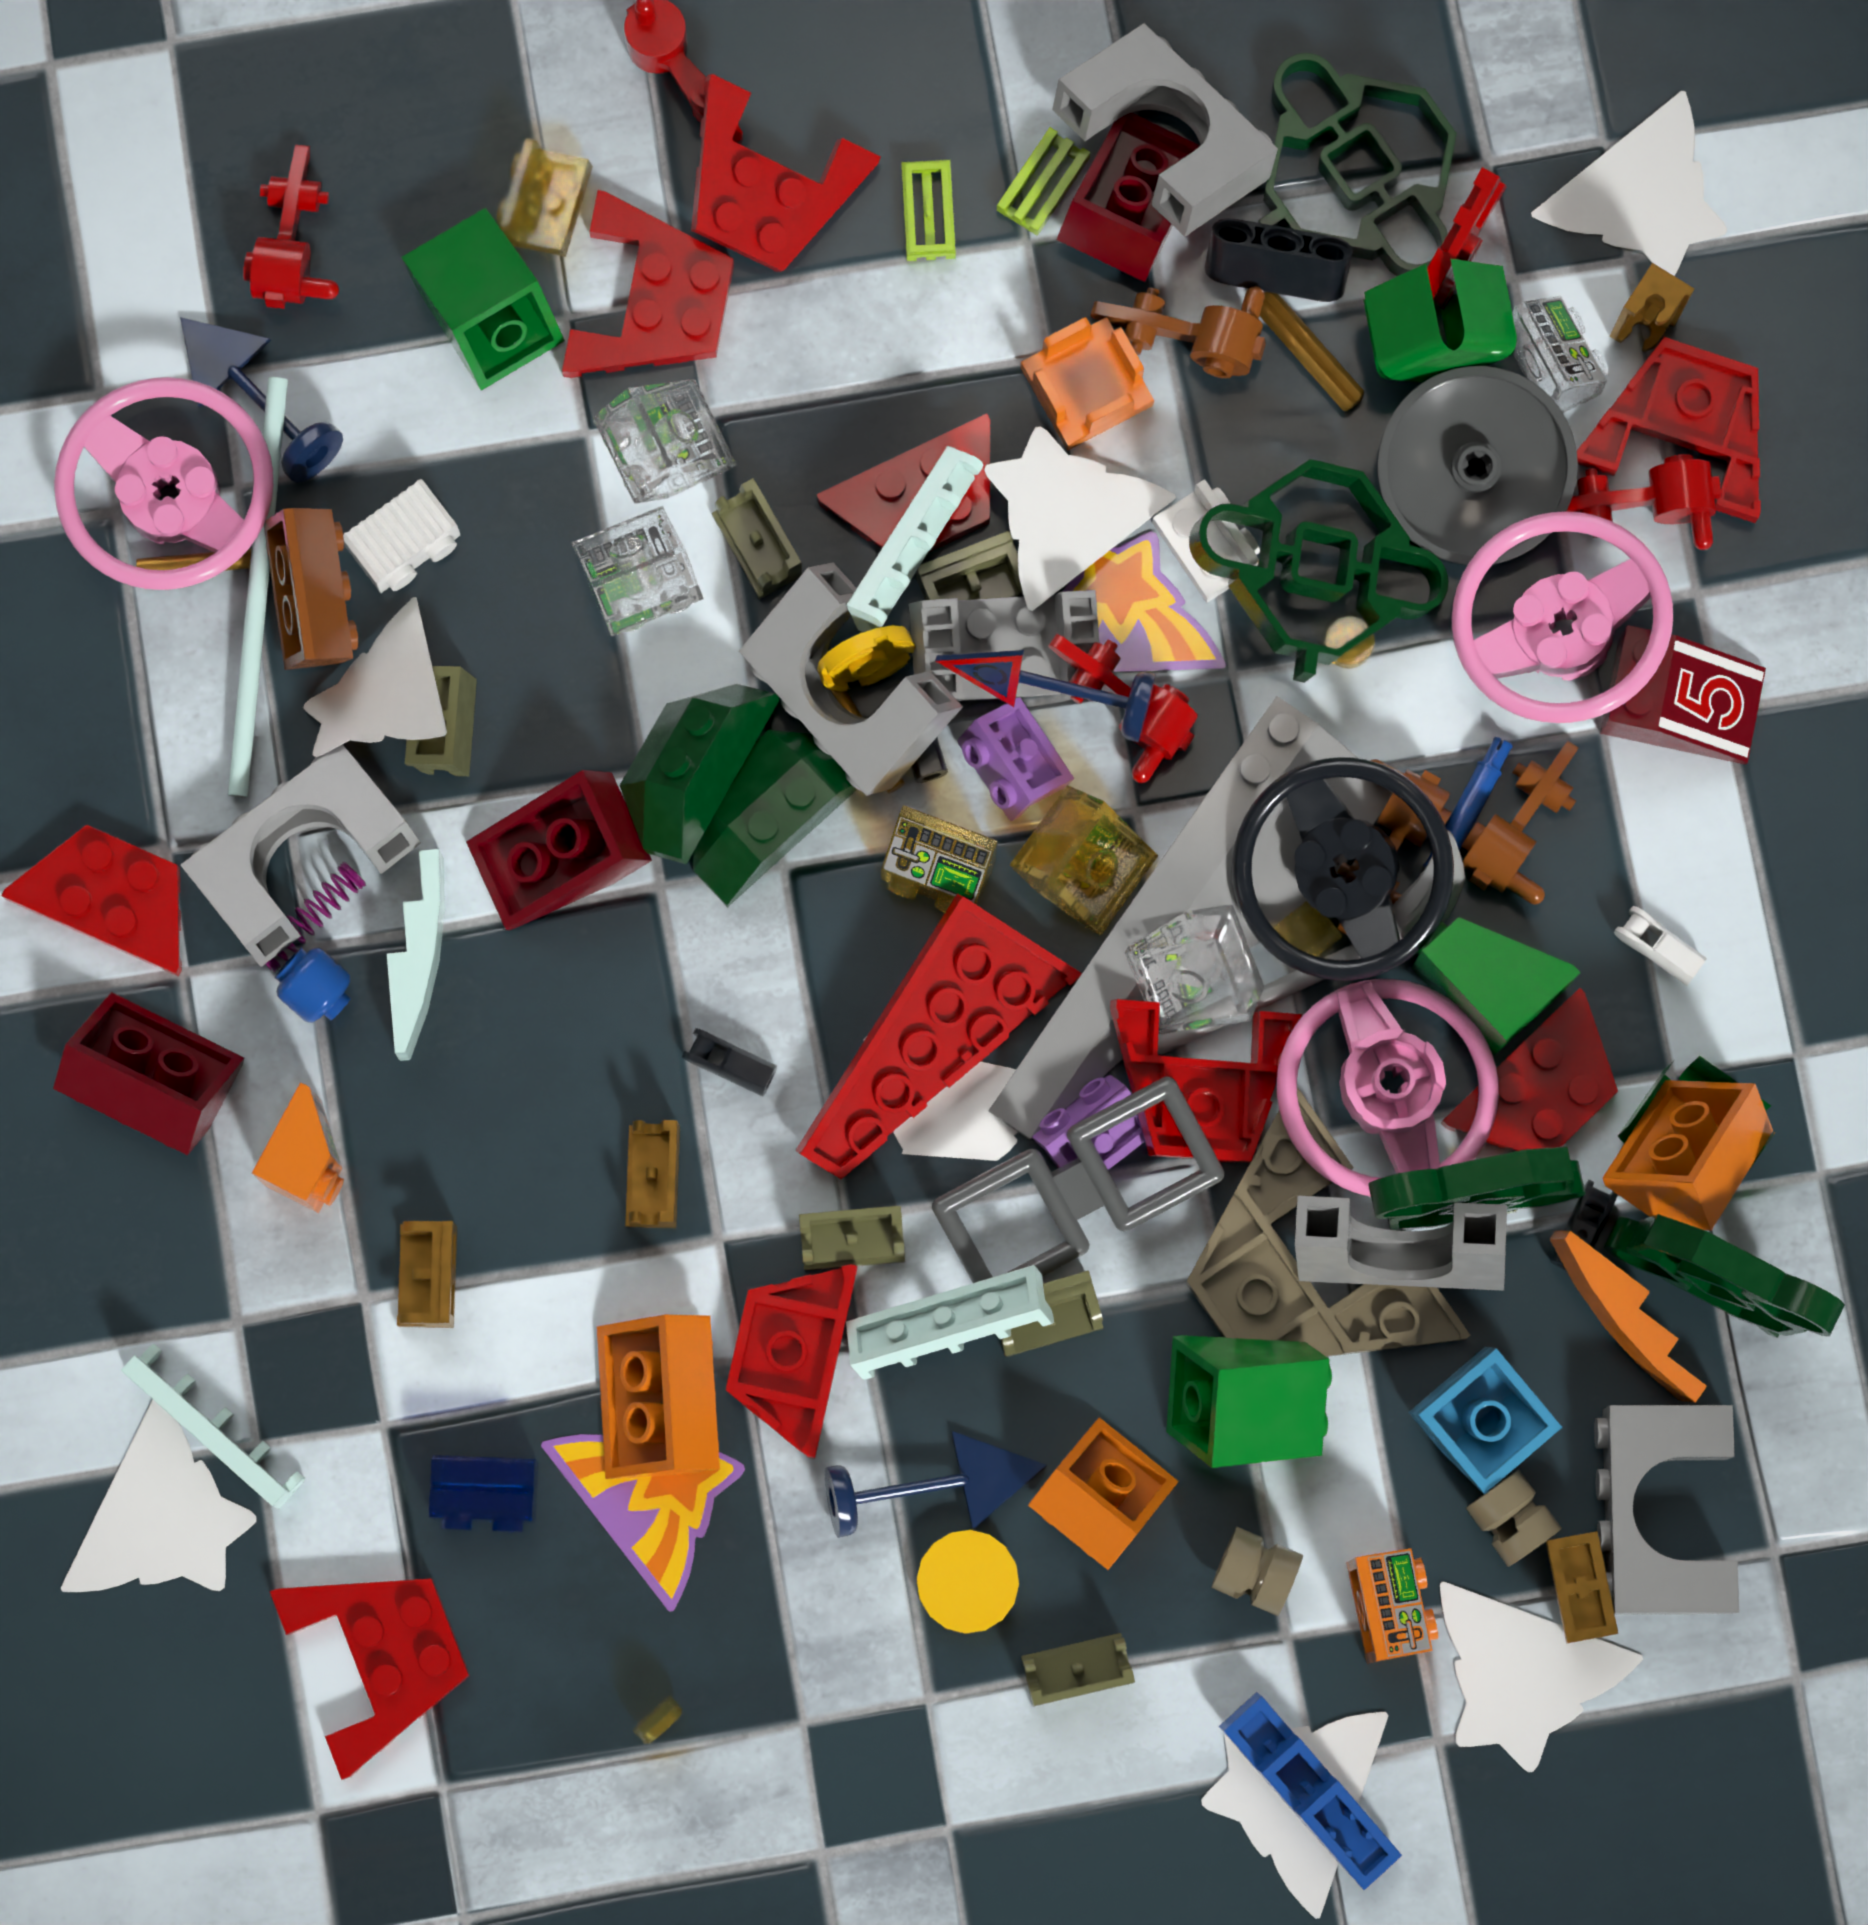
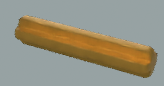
[1260,292,1364,411]

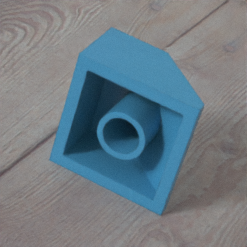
[1408,1346,1562,1494]

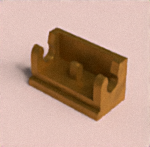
[1609,263,1695,352]
[625,1120,680,1228]
[397,1221,457,1328]
[1546,1531,1618,1644]

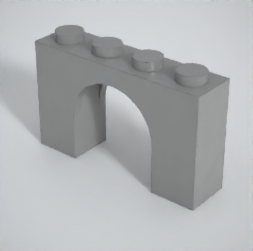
[1052,23,1278,236]
[739,562,963,796]
[181,744,421,967]
[1295,1196,1507,1291]
[1594,1405,1739,1615]

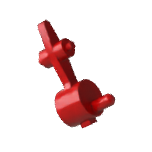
[624,0,743,145]
[243,144,339,309]
[1566,454,1721,550]
[1048,634,1198,783]

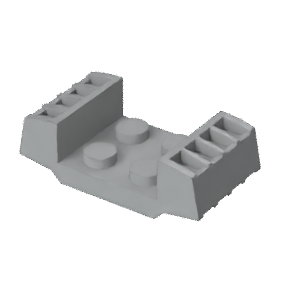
[909,590,1099,702]

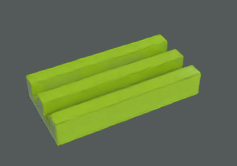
[997,127,1091,236]
[901,160,956,261]

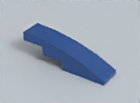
[1218,1692,1402,1890]

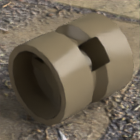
[1465,1470,1562,1567]
[1211,1527,1303,1616]

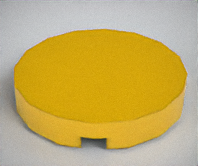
[817,625,916,692]
[917,1530,1019,1634]

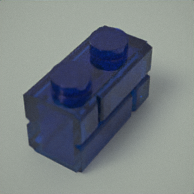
[429,1455,539,1533]

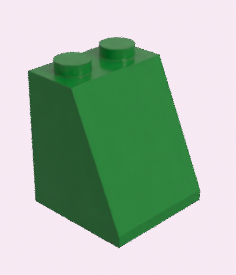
[401,208,565,391]
[1412,917,1580,1055]
[1166,1335,1332,1468]

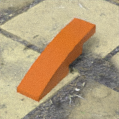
[1550,1231,1707,1403]

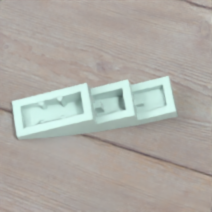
[387,849,445,1061]

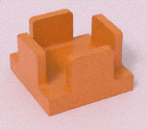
[1020,317,1154,451]

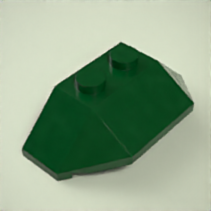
[619,684,780,864]
[693,730,857,908]

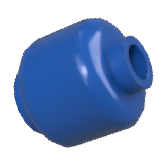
[274,947,351,1023]

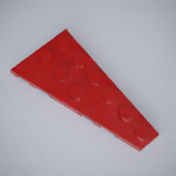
[795,894,1082,1179]

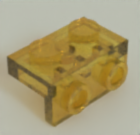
[497,138,593,257]

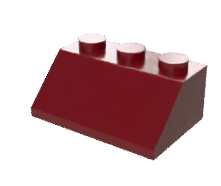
[53,992,245,1155]

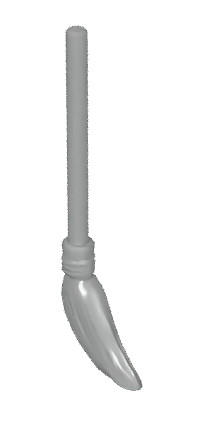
[1158,830,1465,1055]

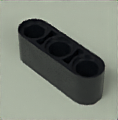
[1204,218,1353,302]

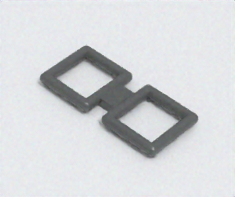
[932,1077,1224,1283]

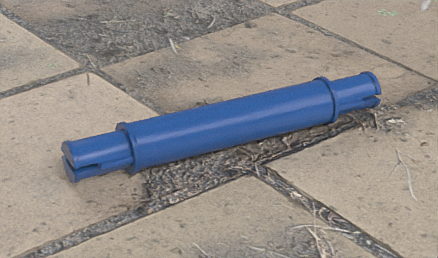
[1423,737,1513,868]

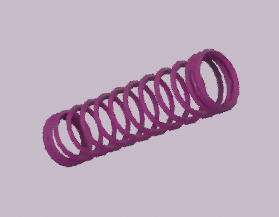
[265,862,366,973]

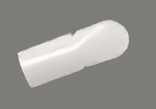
[1614,906,1707,986]

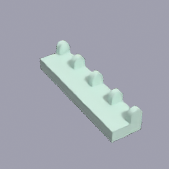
[846,446,984,632]
[846,1265,1054,1380]
[121,1344,305,1510]

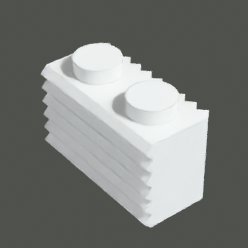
[343,479,461,593]

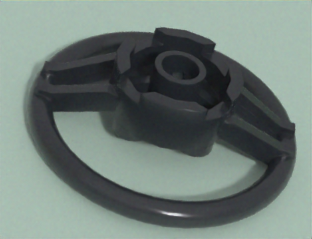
[1232,757,1454,981]

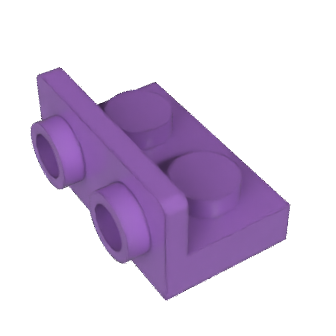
[958,697,1075,821]
[1032,1075,1145,1170]

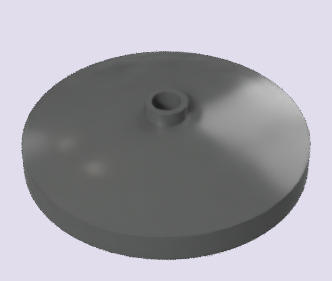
[1377,366,1578,566]

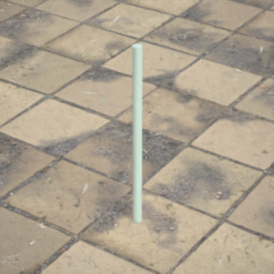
[228,377,288,798]

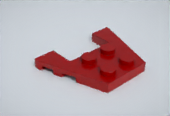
[691,74,881,272]
[1427,167,1507,310]
[562,190,734,378]
[1577,337,1761,523]
[1110,999,1302,1163]
[269,1578,470,1780]

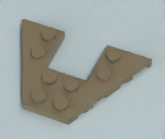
[1186,1087,1471,1357]

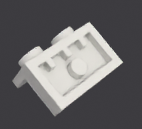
[1152,480,1260,603]

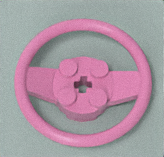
[54,377,274,590]
[1452,512,1673,723]
[1277,979,1499,1197]

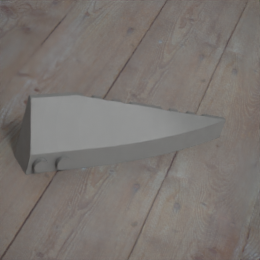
[988,696,1392,1140]

